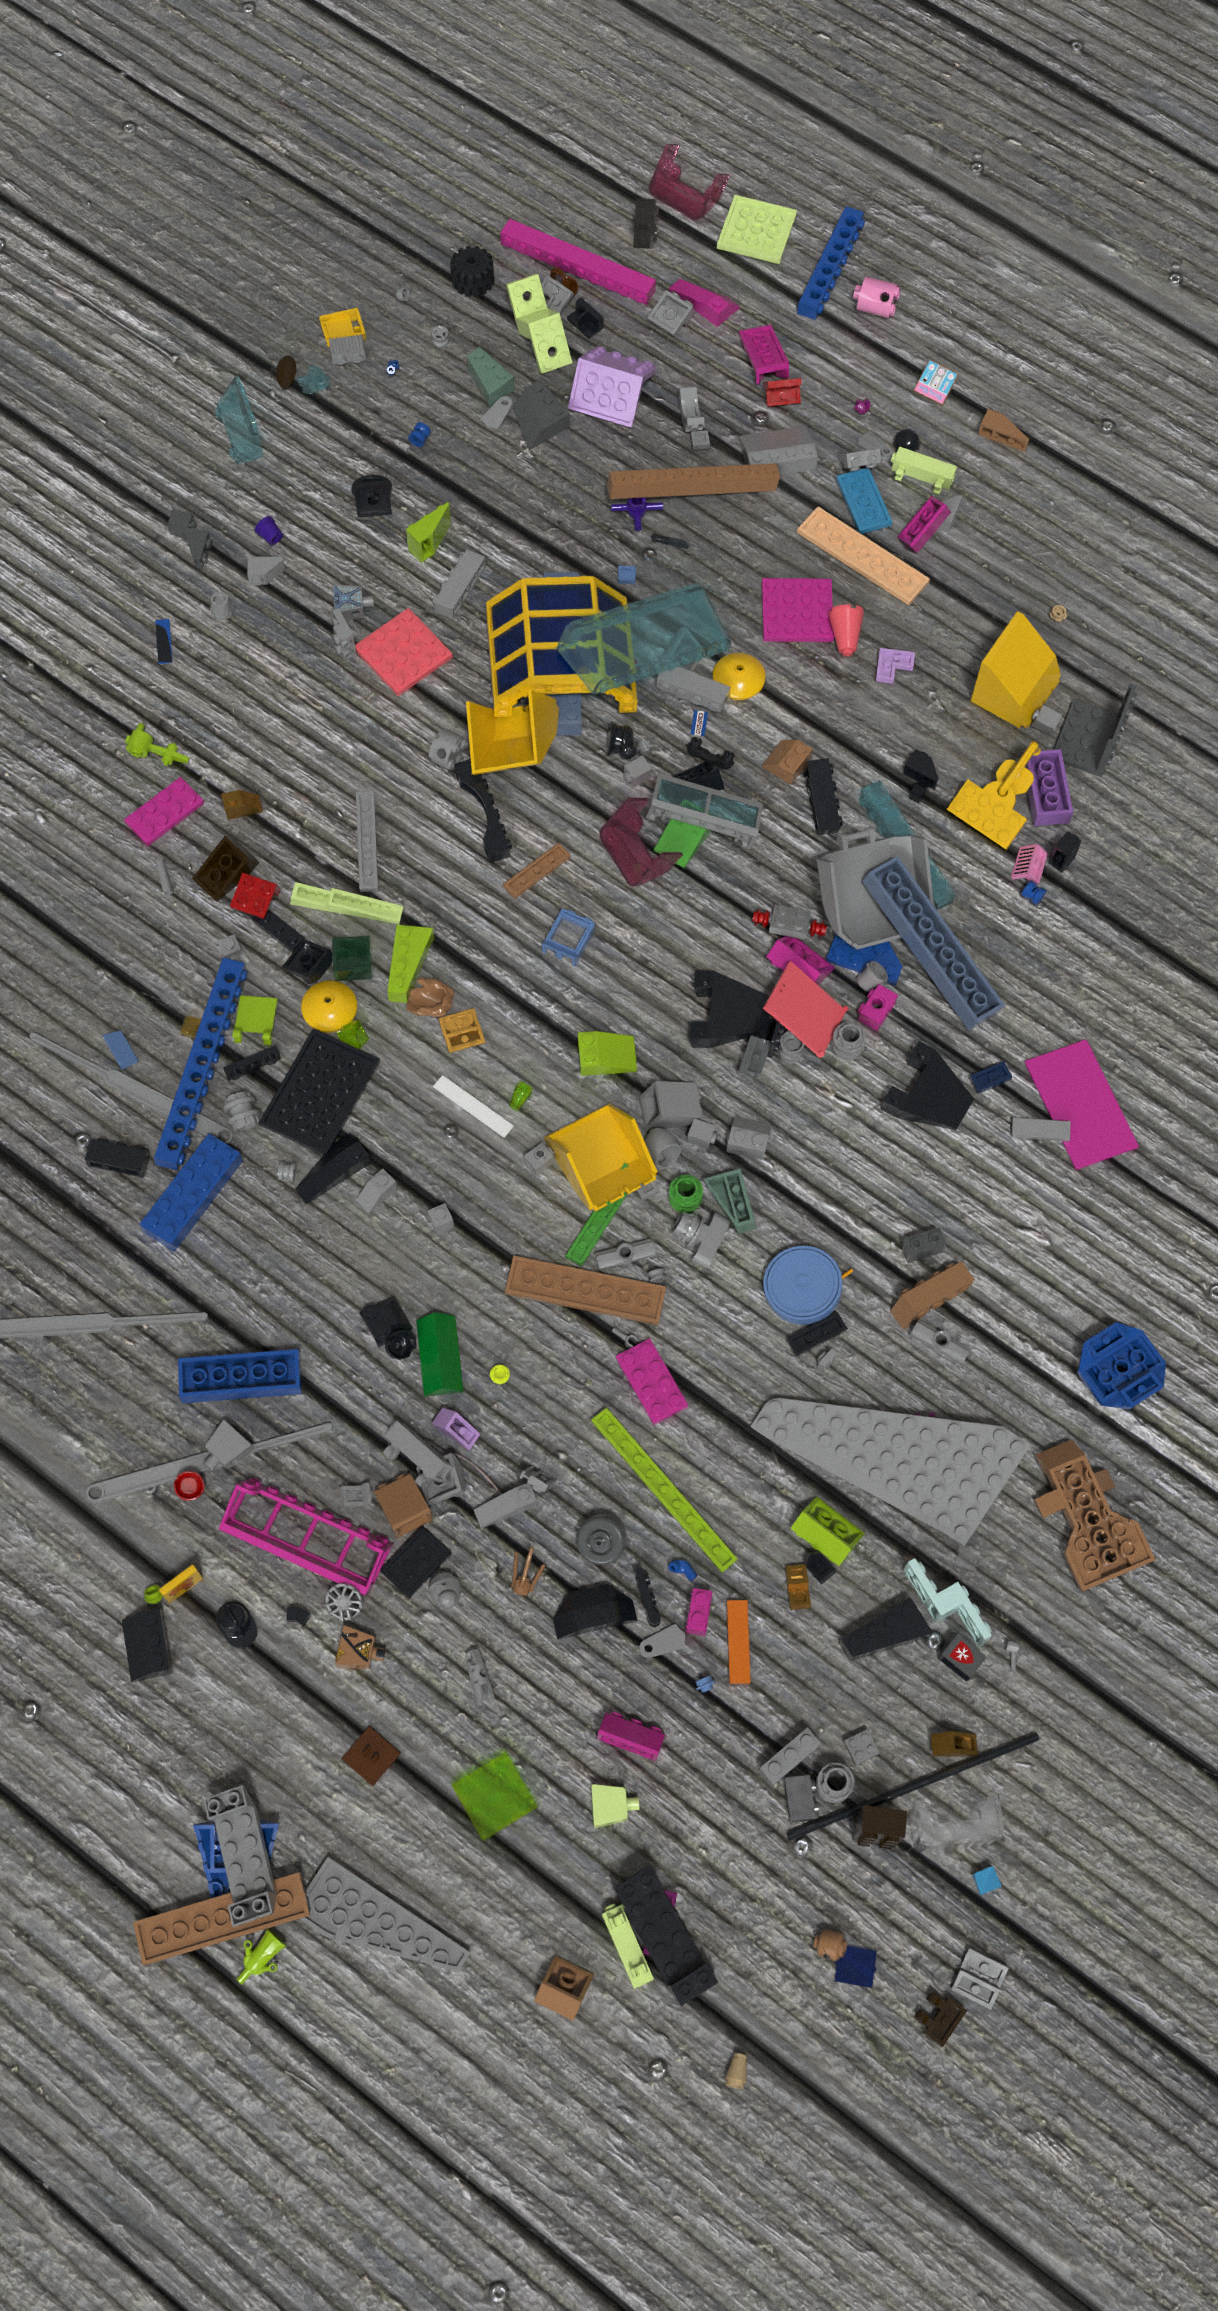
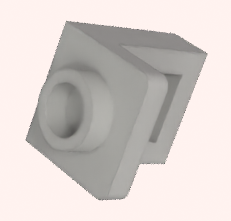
[339,1482,373,1508]

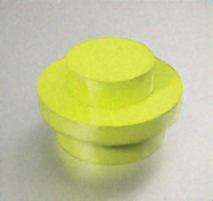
[490,1364,510,1384]

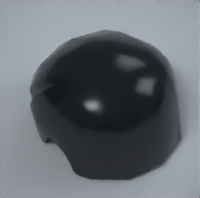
[894,429,920,451]
[385,1330,417,1360]

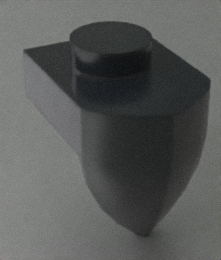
[806,1552,836,1585]

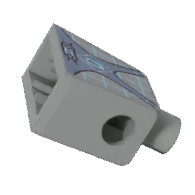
[333,585,374,621]

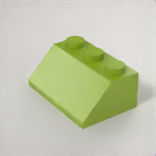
[790,1496,865,1566]

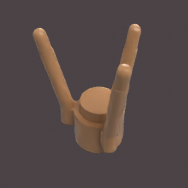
[511,1547,545,1597]

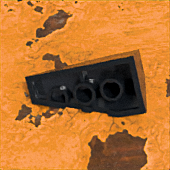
[295,1133,371,1204]

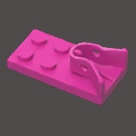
[739,325,789,385]

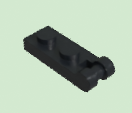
[634,1568,661,1628]

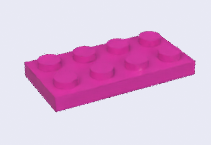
[124,777,204,846]
[615,1338,688,1426]

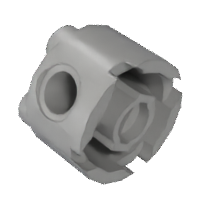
[429,728,469,770]

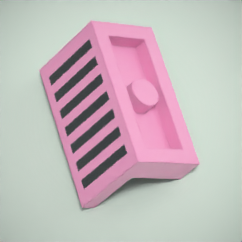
[1011,844,1048,885]

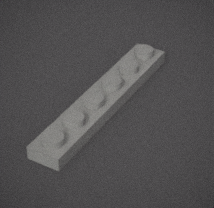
[356,791,378,892]

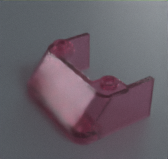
[649,144,730,219]
[600,798,683,886]

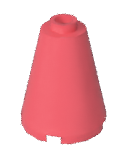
[829,604,864,656]

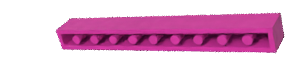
[500,219,656,305]

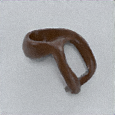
[550,267,578,296]

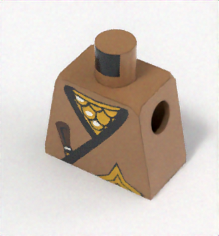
[335,1626,386,1669]

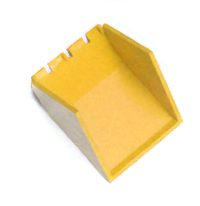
[971,611,1061,728]
[466,690,559,775]
[543,1103,657,1212]

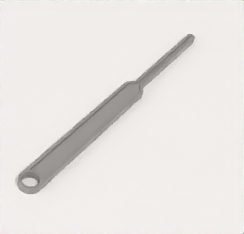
[30,1033,233,1145]
[0,1312,209,1339]
[86,1423,333,1503]

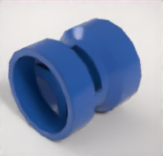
[408,422,431,447]
[1021,880,1047,906]

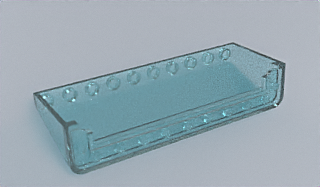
[557,583,731,695]

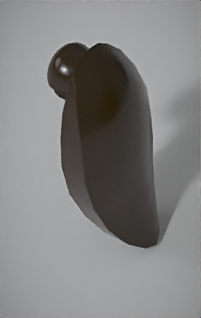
[276,355,296,390]

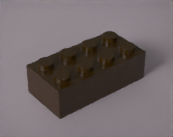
[853,1805,907,1850]

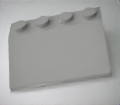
[739,426,818,475]

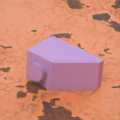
[432,1407,480,1450]

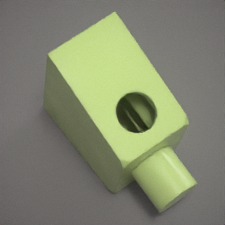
[591,1784,640,1828]

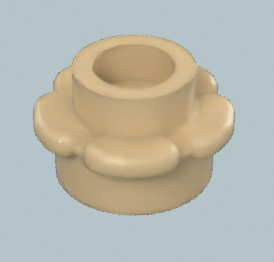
[1050,605,1067,622]

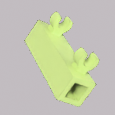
[891,447,957,495]
[602,1903,654,1989]

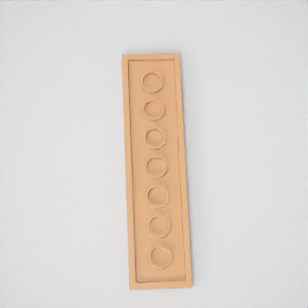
[797,507,930,606]

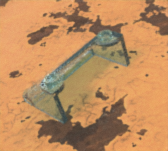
[214,375,263,464]

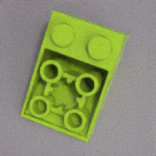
[406,502,451,563]

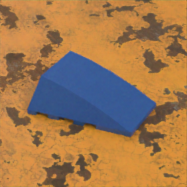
[193,1819,279,1898]

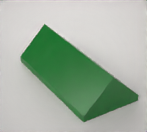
[416,1312,464,1397]

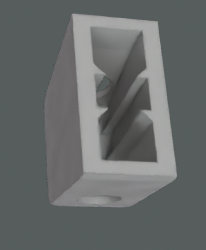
[203,1420,254,1471]

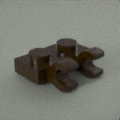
[914,1992,967,2048]

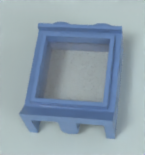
[542,908,595,967]

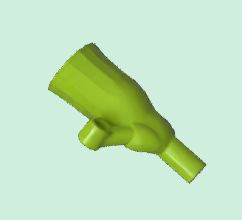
[236,1928,287,1985]

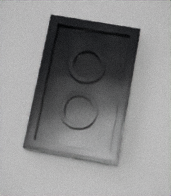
[380,1526,452,1599]

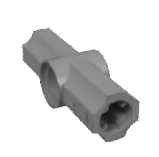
[595,1239,656,1271]
[910,1320,971,1365]

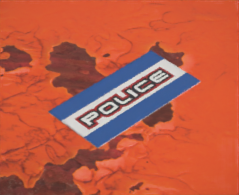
[690,710,708,736]

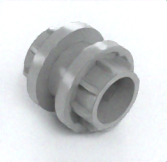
[831,1022,866,1060]
[223,1091,261,1132]
[816,1763,855,1803]

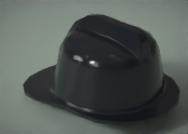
[216,1602,257,1648]

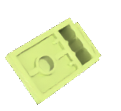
[506,273,572,374]

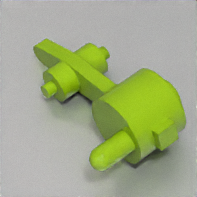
[125,723,190,766]

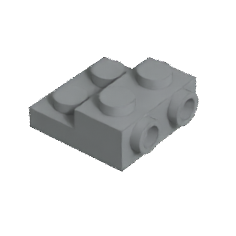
[647,290,695,337]
[839,448,881,471]
[331,608,356,660]

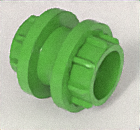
[668,1175,703,1213]

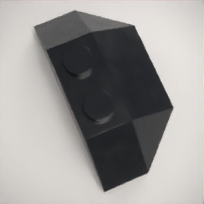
[553,1584,638,1640]

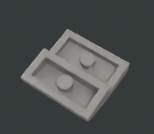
[951,1947,1009,2010]

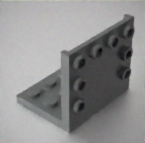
[1054,683,1138,777]

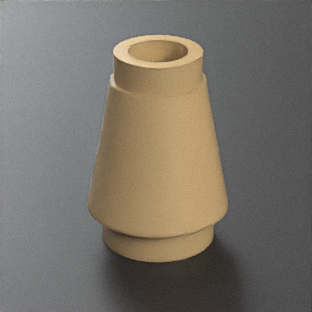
[725,2053,747,2089]

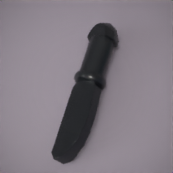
[651,534,689,549]

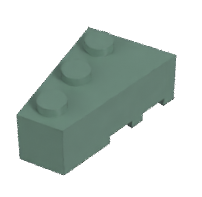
[467,347,514,408]
[703,1169,757,1234]

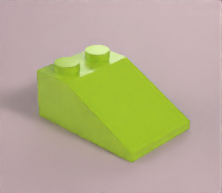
[578,1031,637,1076]

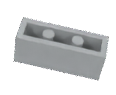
[758,1727,821,1788]

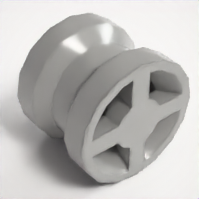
[432,326,449,348]
[278,1161,297,1182]

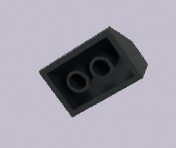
[660,762,725,806]
[122,1608,173,1682]

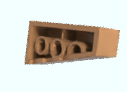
[890,1261,975,1330]

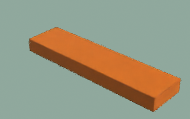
[727,1600,751,1684]

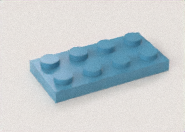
[836,468,892,534]

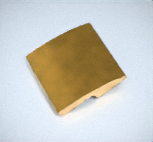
[438,1008,485,1053]

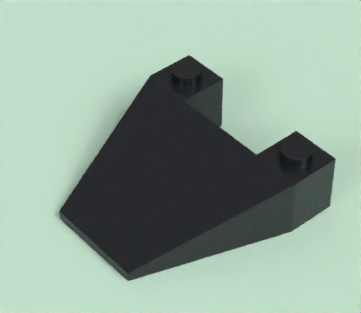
[689,970,770,1048]
[881,1041,974,1130]

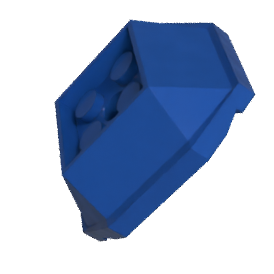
[1077,1322,1166,1409]

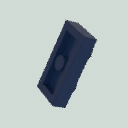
[969,1061,1012,1094]

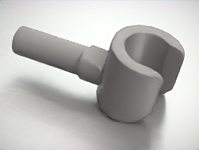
[612,1327,638,1348]
[1005,1640,1019,1671]

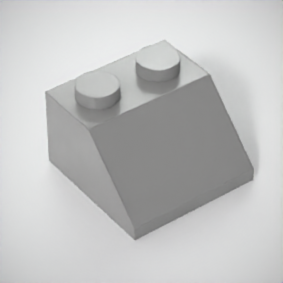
[726,1116,772,1160]

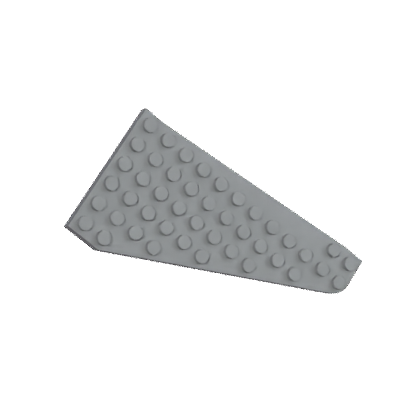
[750,1398,1031,1546]

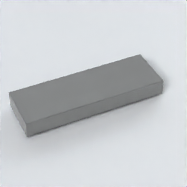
[1011,1117,1071,1142]

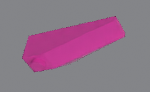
[669,279,740,327]

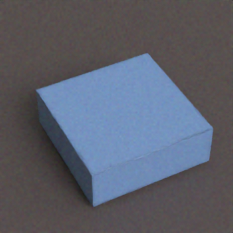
[618,566,636,584]

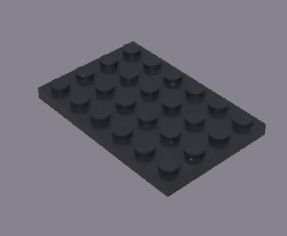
[259,1028,380,1155]

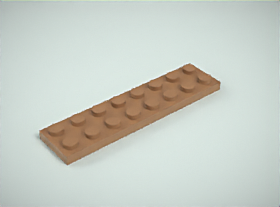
[505,1255,666,1325]
[133,1872,311,1966]

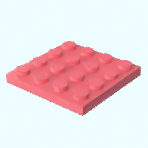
[355,608,453,696]

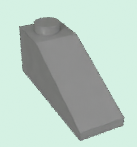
[474,1483,537,1529]

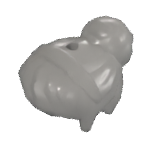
[429,1571,461,1609]

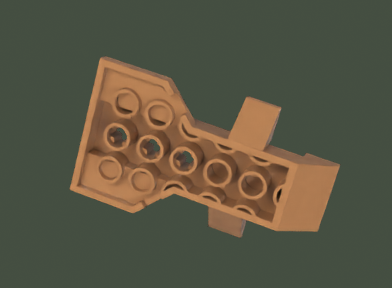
[1034,1440,1156,1592]

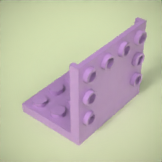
[568,346,658,428]

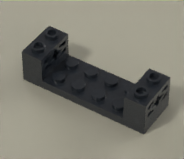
[611,1865,719,2006]

